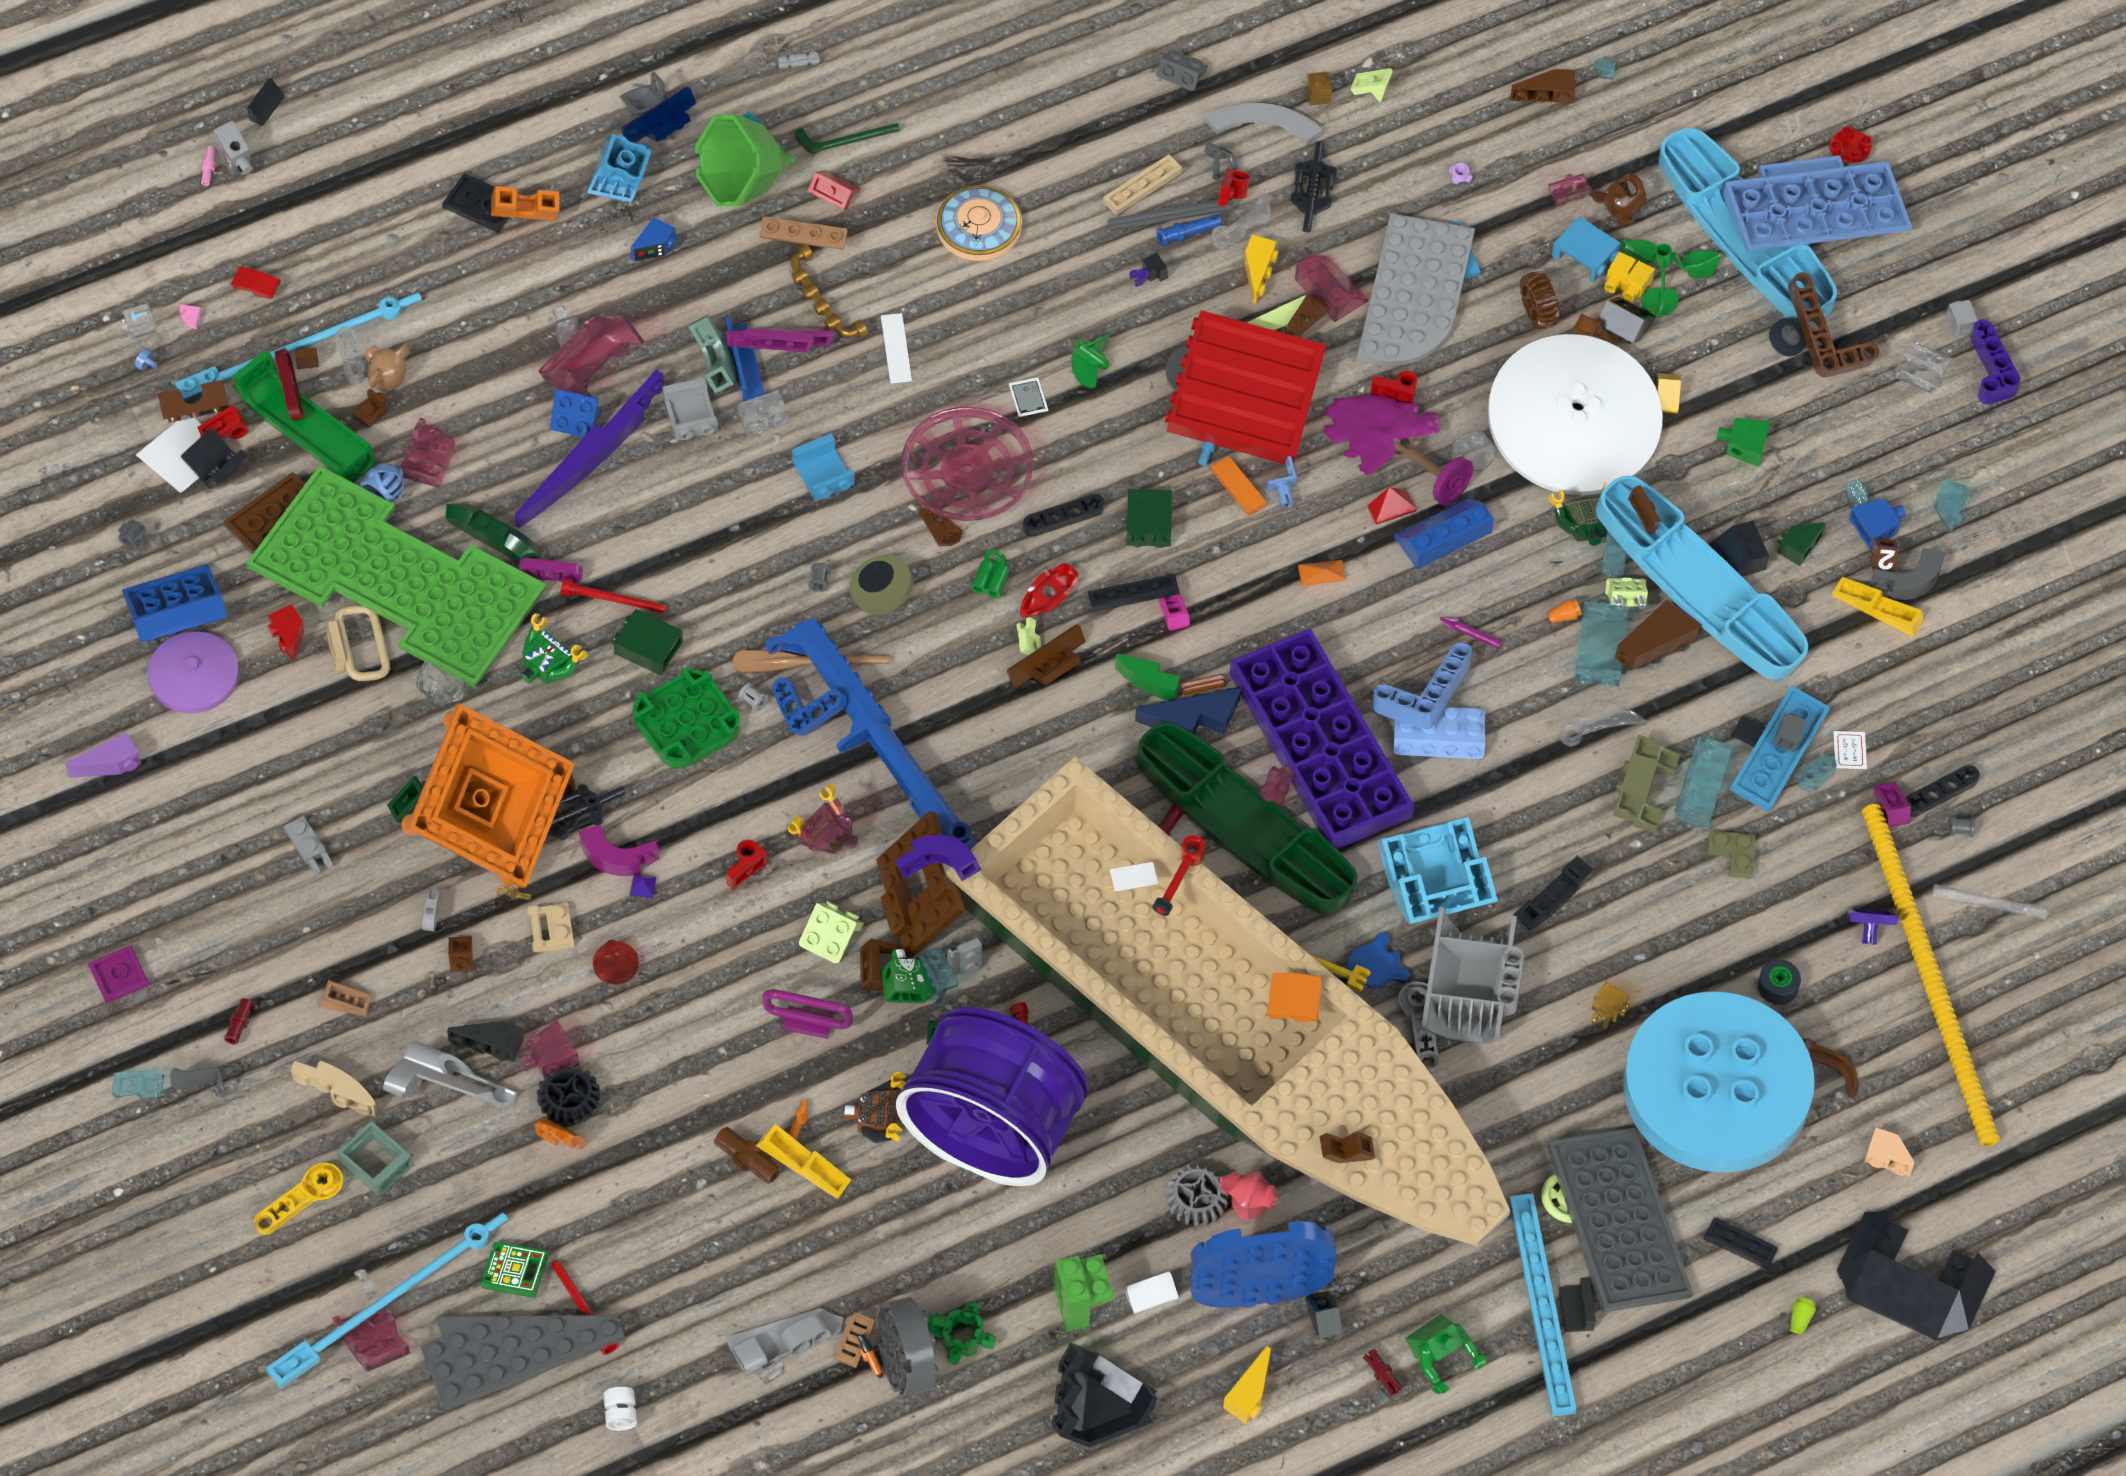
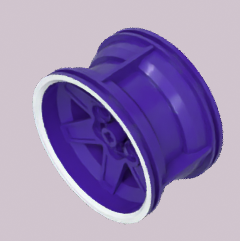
[896,1007,1089,1186]

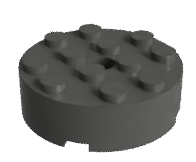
[875,1297,939,1398]

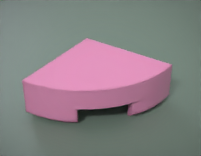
[179,304,202,329]

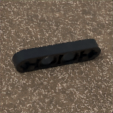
[1023,494,1105,537]
[1905,765,1980,817]

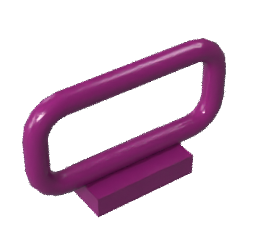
[762,989,853,1039]

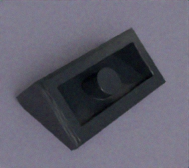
[247,78,284,126]

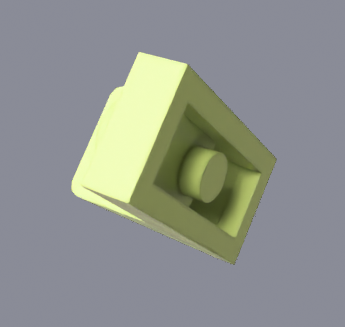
[1350,68,1393,102]

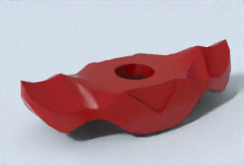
[1020,563,1079,618]

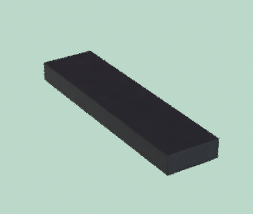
[1088,574,1180,612]

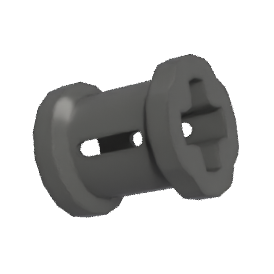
[809,563,831,592]
[1949,815,1975,837]

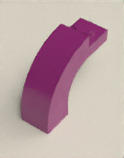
[578,825,659,876]

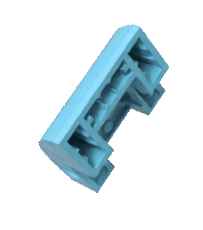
[1377,817,1498,924]

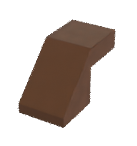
[1319,1131,1375,1163]

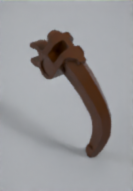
[1802,1038,1858,1099]

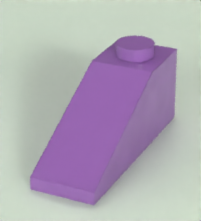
[65,732,141,778]

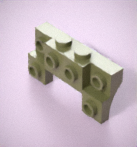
[1613,734,1680,833]

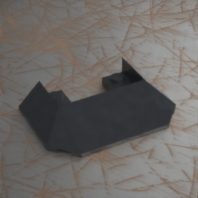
[1836,1212,1996,1341]

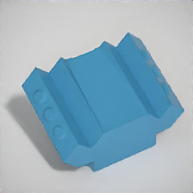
[587,134,652,202]

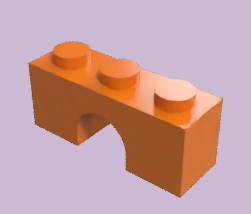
[491,186,559,221]

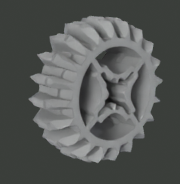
[1165,1164,1229,1227]

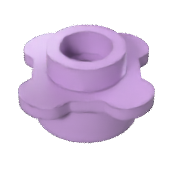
[1449,163,1472,184]

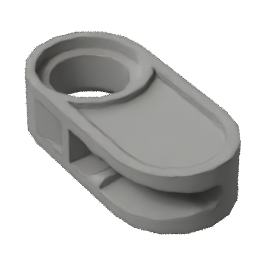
[422,888,441,931]

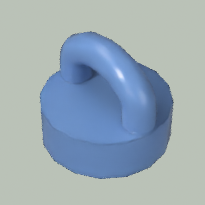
[135,348,158,371]

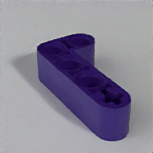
[1970,319,2020,404]

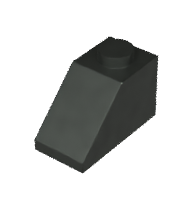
[1305,1291,1343,1339]

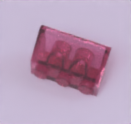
[1295,254,1369,322]

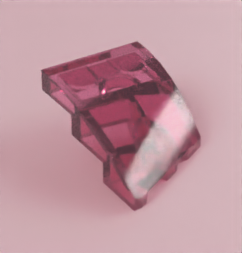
[400,418,455,488]
[332,1309,410,1372]

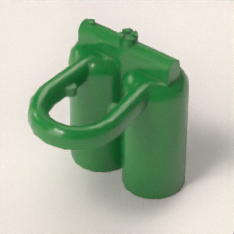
[971,549,1010,598]

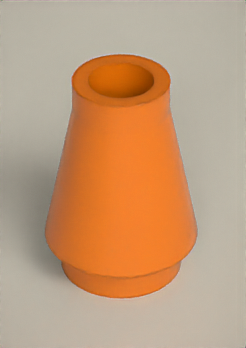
[1547,598,1582,624]

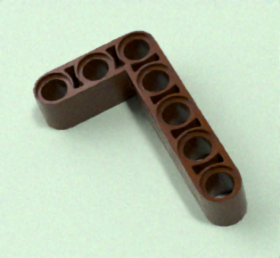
[1788,272,1879,378]

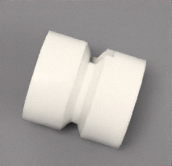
[603,1387,637,1431]

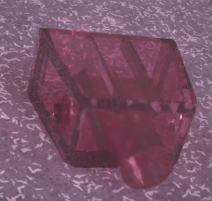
[519,1020,579,1076]

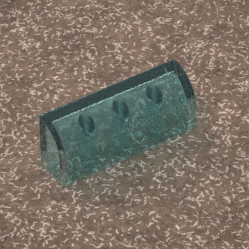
[1675,736,1733,831]

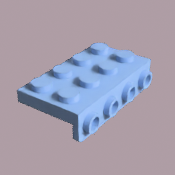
[1393,707,1485,759]

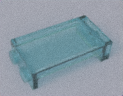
[1574,601,1629,687]

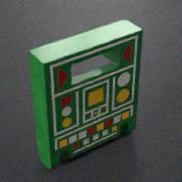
[480,1242,549,1298]

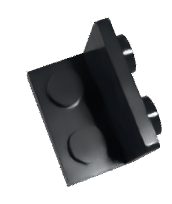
[180,428,247,489]

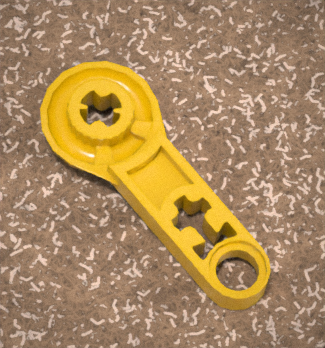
[254,1162,343,1235]

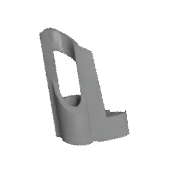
[383,1042,518,1107]

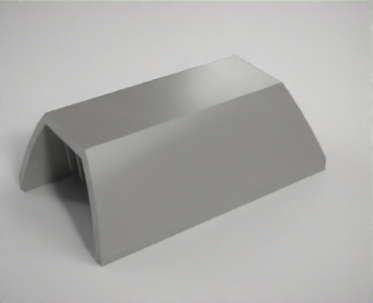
[1422,907,1524,1044]

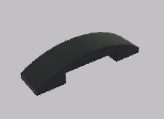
[1513,855,1594,931]

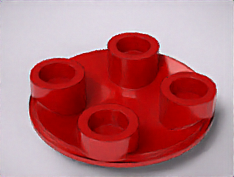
[1829,126,1872,163]

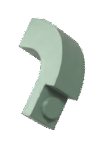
[688,315,737,393]

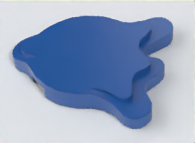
[1342,932,1410,989]

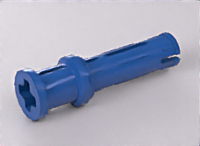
[1156,214,1222,247]

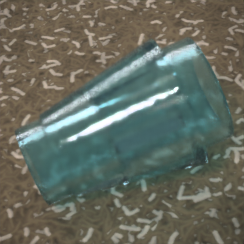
[1844,479,1871,506]

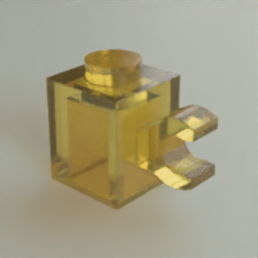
[1592,981,1630,1029]

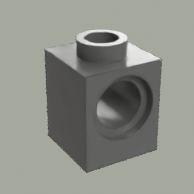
[1773,713,1806,753]

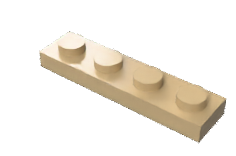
[1103,155,1183,216]

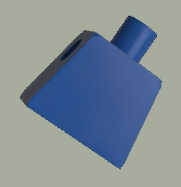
[1849,499,1906,551]

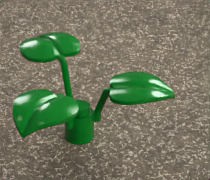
[1621,239,1721,317]

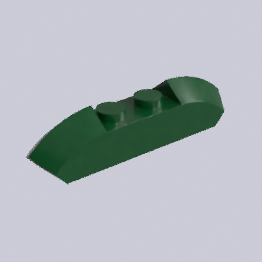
[446,503,541,563]

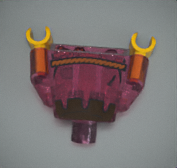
[788,783,858,854]

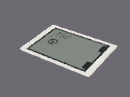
[1009,377,1048,417]

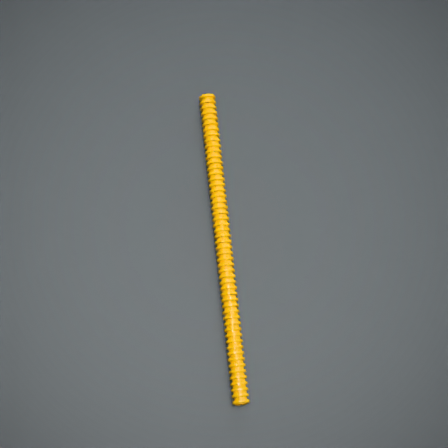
[1862,804,2000,1147]

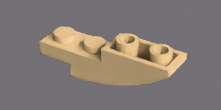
[291,1061,377,1117]

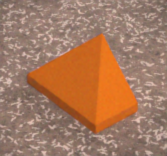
[1298,560,1346,586]

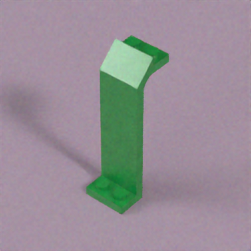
[232,349,377,483]

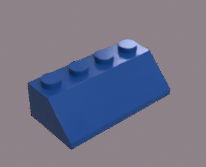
[1394,498,1494,569]

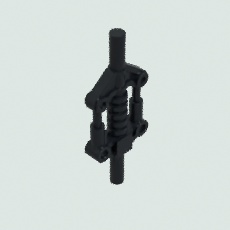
[1290,141,1337,233]
[547,784,626,840]

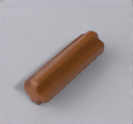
[1181,674,1225,696]

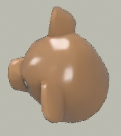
[364,342,410,392]

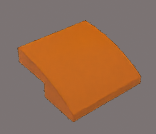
[1267,973,1323,1022]

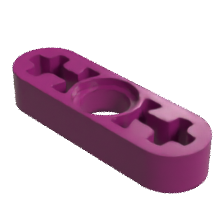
[518,558,583,583]

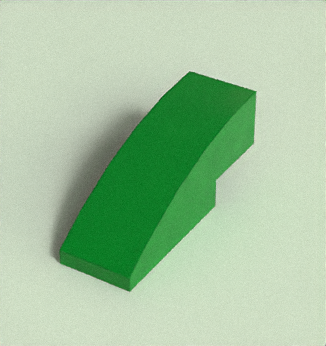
[1115,654,1180,701]

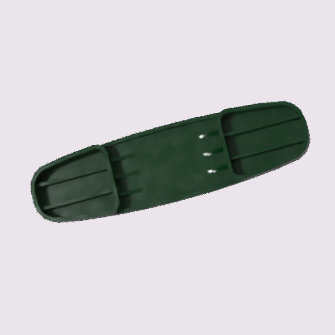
[1136,722,1358,915]

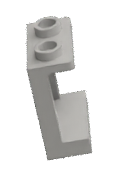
[662,377,718,441]

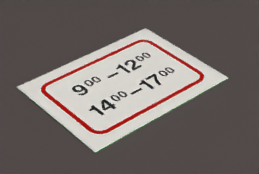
[1833,731,1867,769]

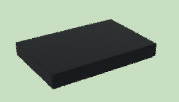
[442,173,509,233]

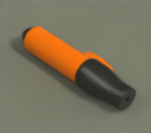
[857,1334,884,1378]

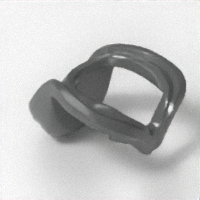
[1204,142,1238,180]

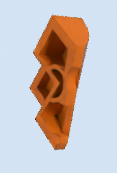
[535,1118,586,1150]

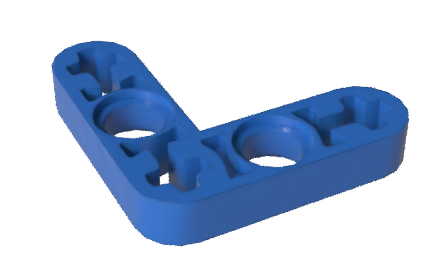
[772,678,847,736]

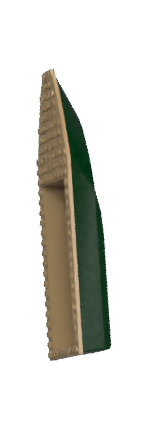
[946,757,1510,1246]

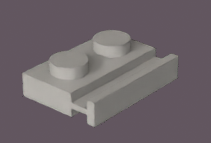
[947,938,982,979]

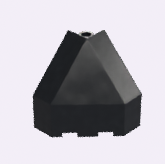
[1052,1342,1157,1448]

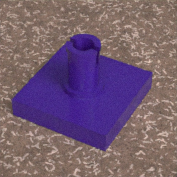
[1846,908,1898,945]

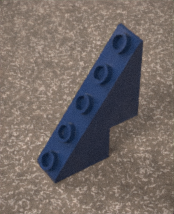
[1135,688,1241,734]

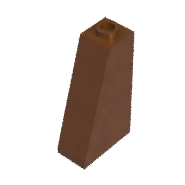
[1614,600,1702,670]

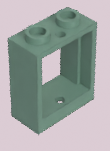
[337,1121,413,1197]

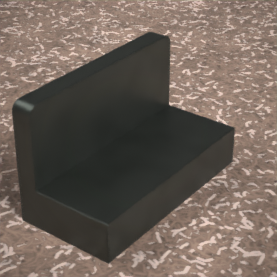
[1559,1277,1596,1332]

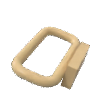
[326,605,390,681]

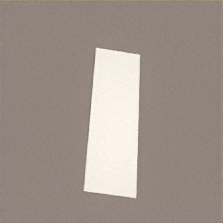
[881,313,912,383]

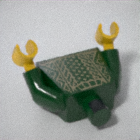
[1549,482,1607,546]

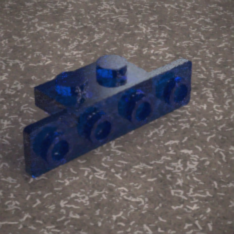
[621,86,696,142]

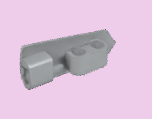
[726,1308,844,1376]

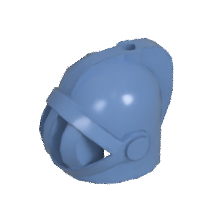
[360,463,404,503]

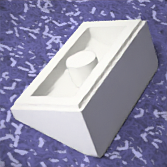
[1125,1271,1179,1314]

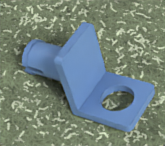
[1266,456,1297,508]

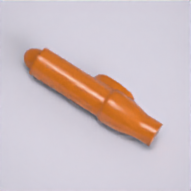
[789,1100,809,1140]

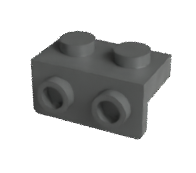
[1156,50,1208,91]

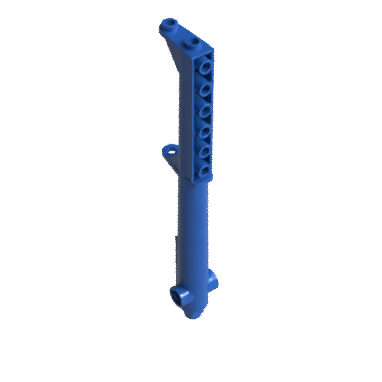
[765,617,977,850]

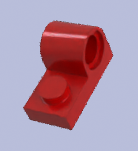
[1218,168,1250,207]
[1370,370,1417,403]
[197,405,249,439]
[726,839,767,890]

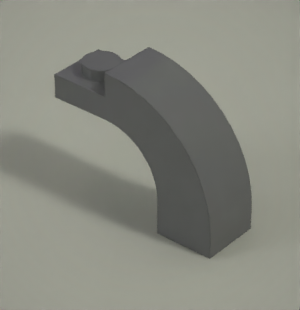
[1870,548,1945,600]

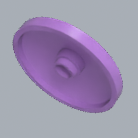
[148,632,239,713]

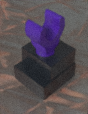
[1129,252,1168,287]

